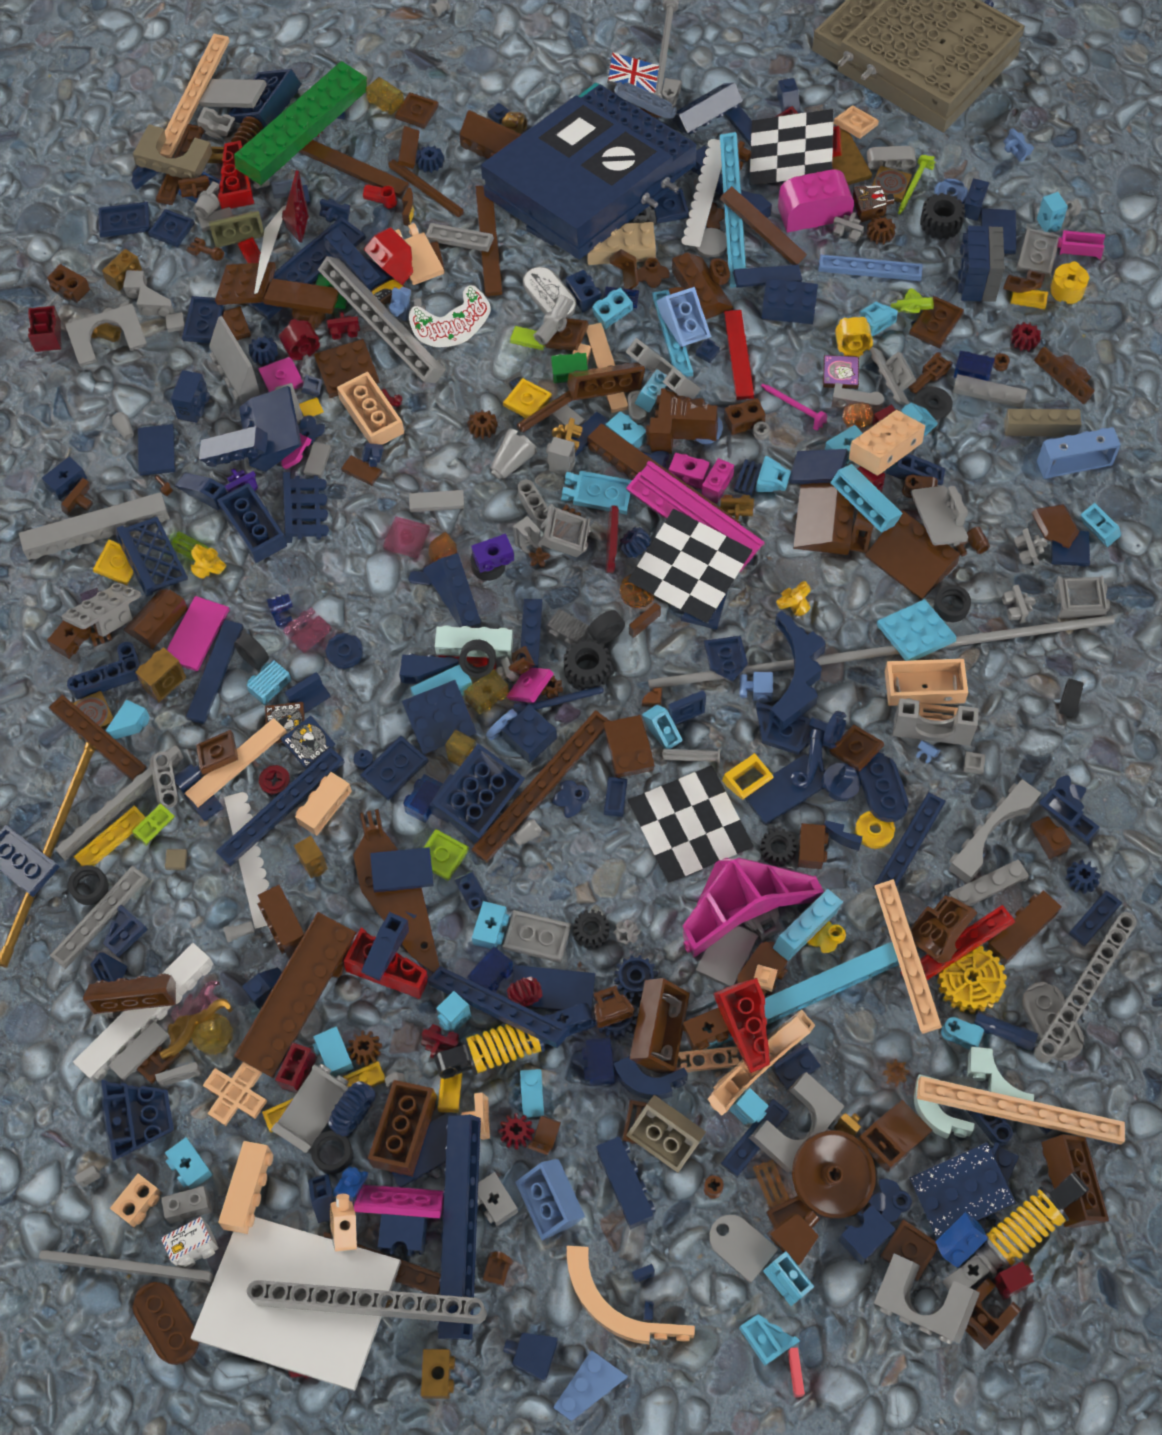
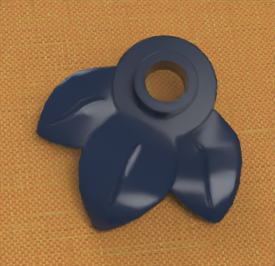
[298,415,325,446]
[1053,775,1086,810]
[552,780,590,818]
[868,1179,912,1222]

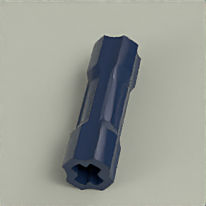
[973,1010,1038,1051]

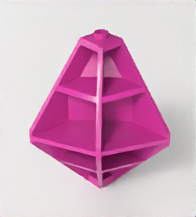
[682,857,824,958]

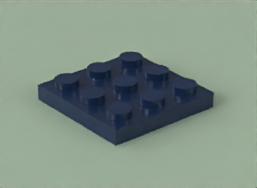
[401,680,477,755]

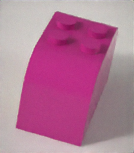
[778,170,854,232]

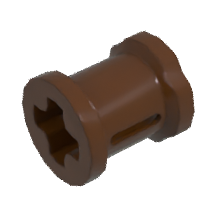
[704,1175,724,1199]

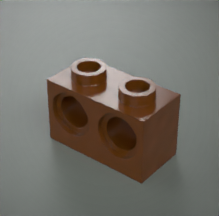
[47,264,90,303]
[724,398,766,435]

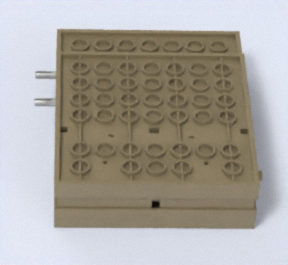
[812,0,1025,133]

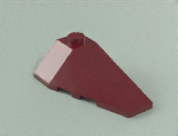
[282,170,309,243]

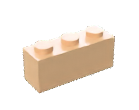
[295,772,352,836]

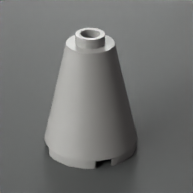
[490,428,537,479]

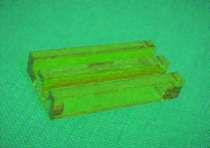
[170,531,209,561]

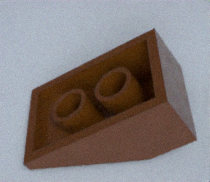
[603,715,655,778]

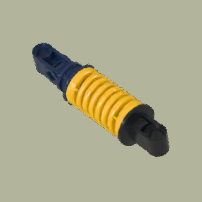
[434,1003,596,1079]

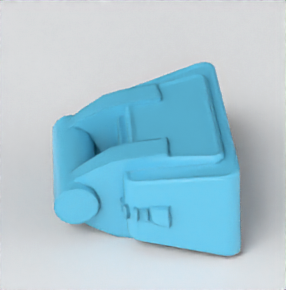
[859,301,898,336]
[756,456,791,492]

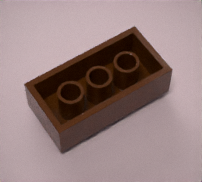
[368,1080,438,1177]

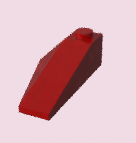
[713,978,770,1073]

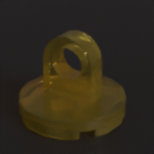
[191,1013,233,1054]

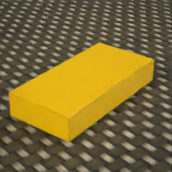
[1010,290,1048,309]
[437,1073,463,1113]

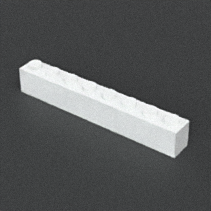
[73,943,213,1083]

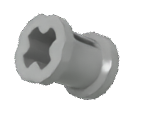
[429,0,450,18]

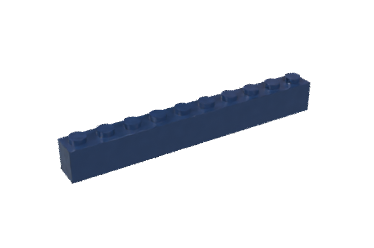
[437,1114,481,1340]

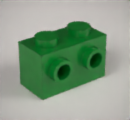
[551,352,588,383]

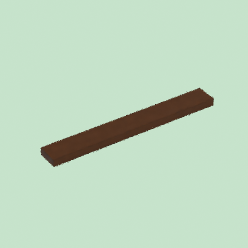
[299,140,409,198]
[475,185,502,296]

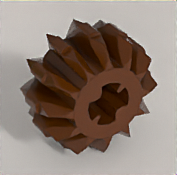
[867,216,896,245]
[467,409,498,440]
[347,1030,383,1066]

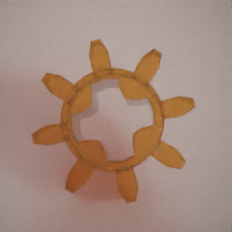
[882,1059,910,1087]

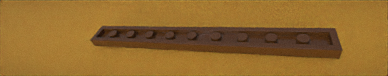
[471,710,610,863]

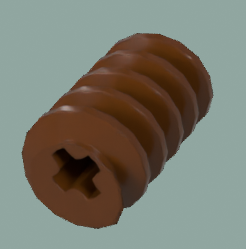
[231,116,263,147]

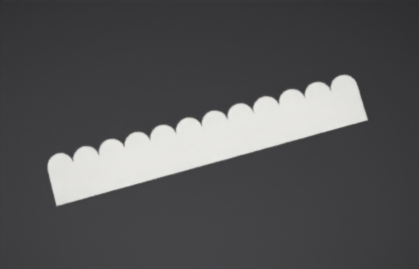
[681,139,722,247]
[224,792,269,929]

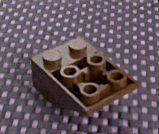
[858,1099,933,1173]

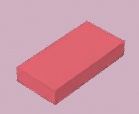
[788,1347,805,1398]

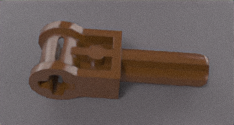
[908,352,953,394]

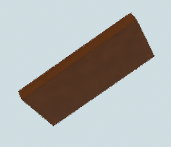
[264,279,340,314]

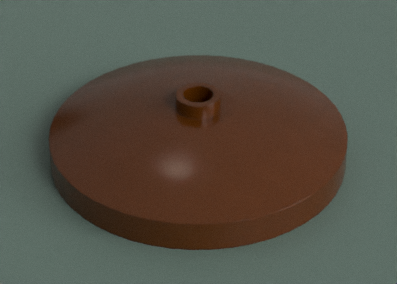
[792,1130,876,1219]

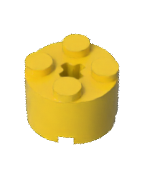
[1050,261,1089,304]
[835,317,873,357]

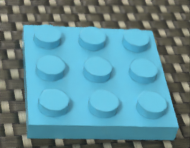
[877,599,957,661]

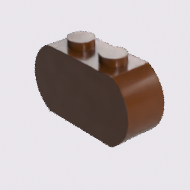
[736,942,788,997]

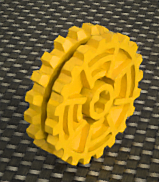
[937,946,1007,1014]

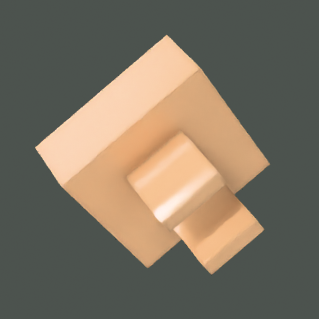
[754,965,778,991]

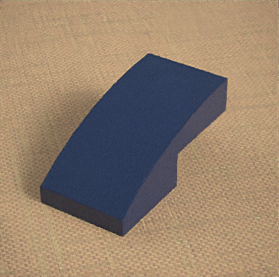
[824,820,863,851]

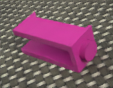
[1057,230,1105,260]

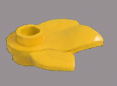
[807,921,846,953]

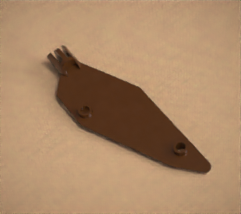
[353,809,440,973]

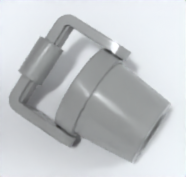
[193,181,220,219]

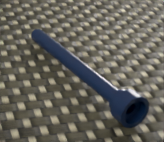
[513,686,604,715]

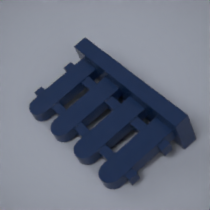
[283,472,329,543]

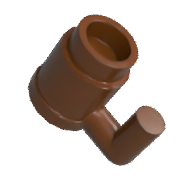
[955,527,990,557]

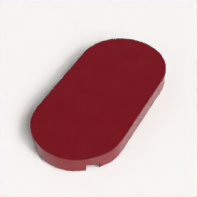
[605,505,619,574]

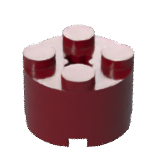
[278,319,320,360]

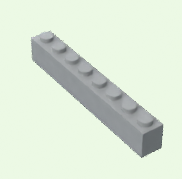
[19,492,170,560]

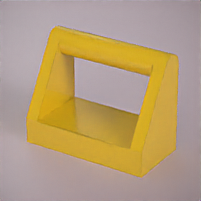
[722,753,774,800]

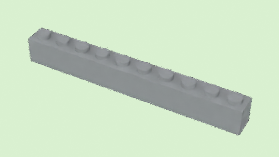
[318,256,445,383]

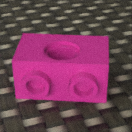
[669,452,710,489]
[701,458,734,504]

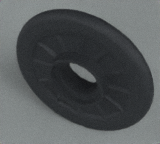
[914,387,953,420]

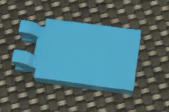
[561,471,632,515]

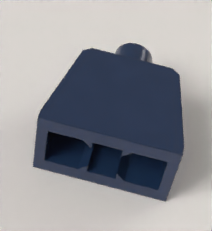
[503,1333,558,1383]

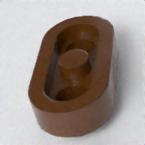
[710,258,730,285]

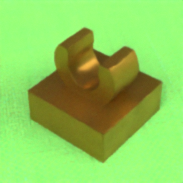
[834,1113,861,1137]

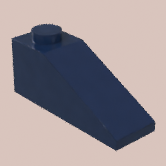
[886,453,945,485]

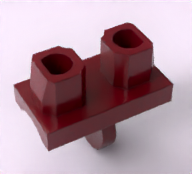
[327,312,360,340]
[421,1024,459,1059]

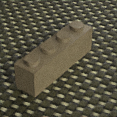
[1004,409,1082,437]

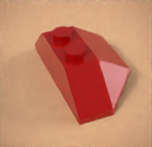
[364,227,413,286]

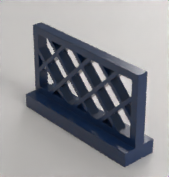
[116,517,188,597]

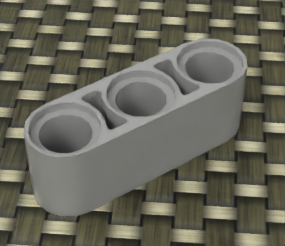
[867,146,916,170]
[518,480,547,530]
[150,752,178,808]

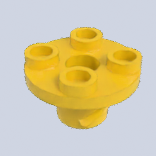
[190,544,226,579]
[776,581,811,616]

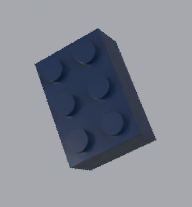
[761,279,818,324]

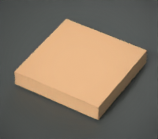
[833,105,879,139]

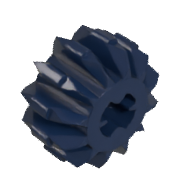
[416,144,444,174]
[248,335,278,365]
[619,527,651,558]
[1065,859,1101,895]

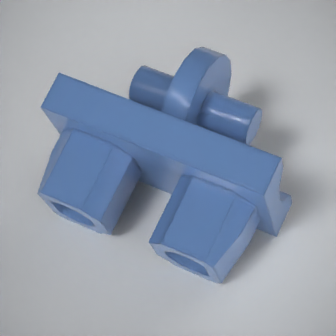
[1003,128,1034,162]
[389,287,411,321]

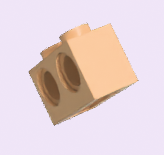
[110,1174,162,1228]

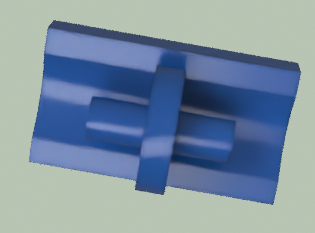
[333,1166,368,1203]

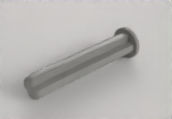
[662,749,720,764]

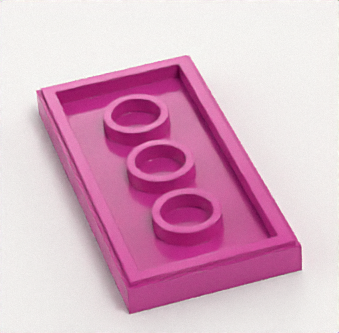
[167,596,230,672]
[354,1185,444,1218]

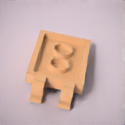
[395,223,444,285]

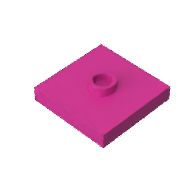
[258,357,303,392]
[507,668,554,703]

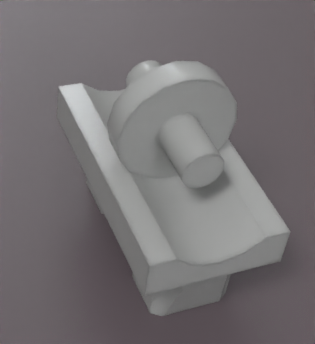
[833,212,864,243]
[1014,528,1048,566]
[1002,585,1036,624]

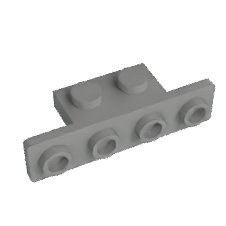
[870,347,916,406]

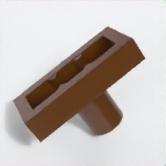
[61,478,93,515]

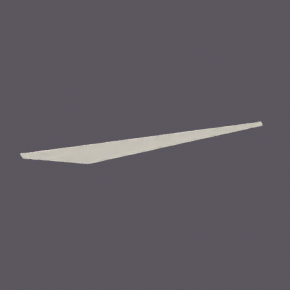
[254,206,286,294]

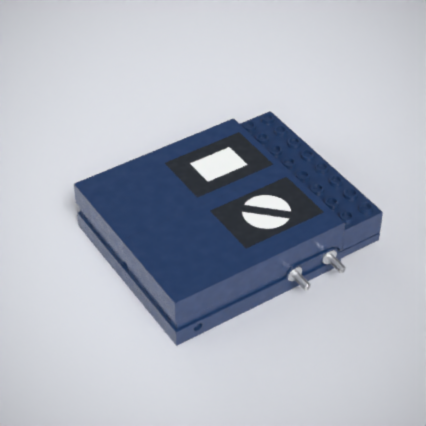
[481,84,696,260]

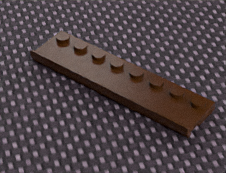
[234,912,357,1078]

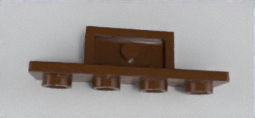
[1034,347,1095,404]

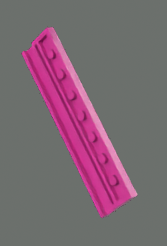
[626,461,765,572]

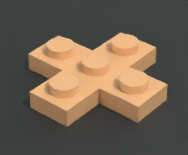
[203,1062,267,1126]

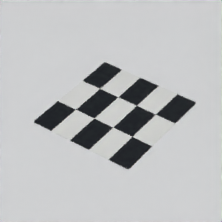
[749,109,834,185]
[628,509,752,623]
[628,765,754,883]

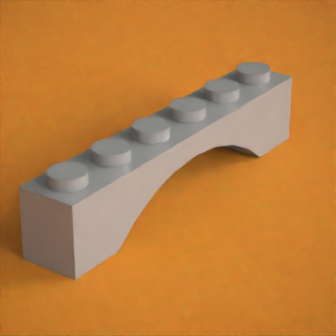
[949,779,1041,884]

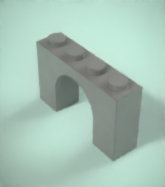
[65,303,147,367]
[626,338,701,399]
[893,698,979,746]
[749,1072,845,1173]
[874,1253,980,1345]

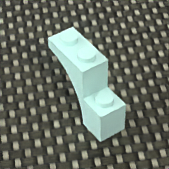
[967,1047,1034,1101]

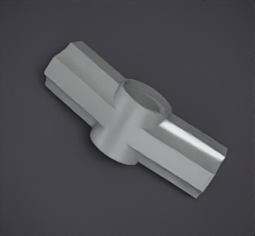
[533,295,574,345]

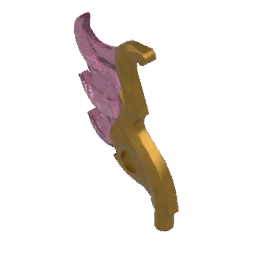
[159,981,233,1059]

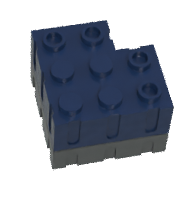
[958,226,1005,302]

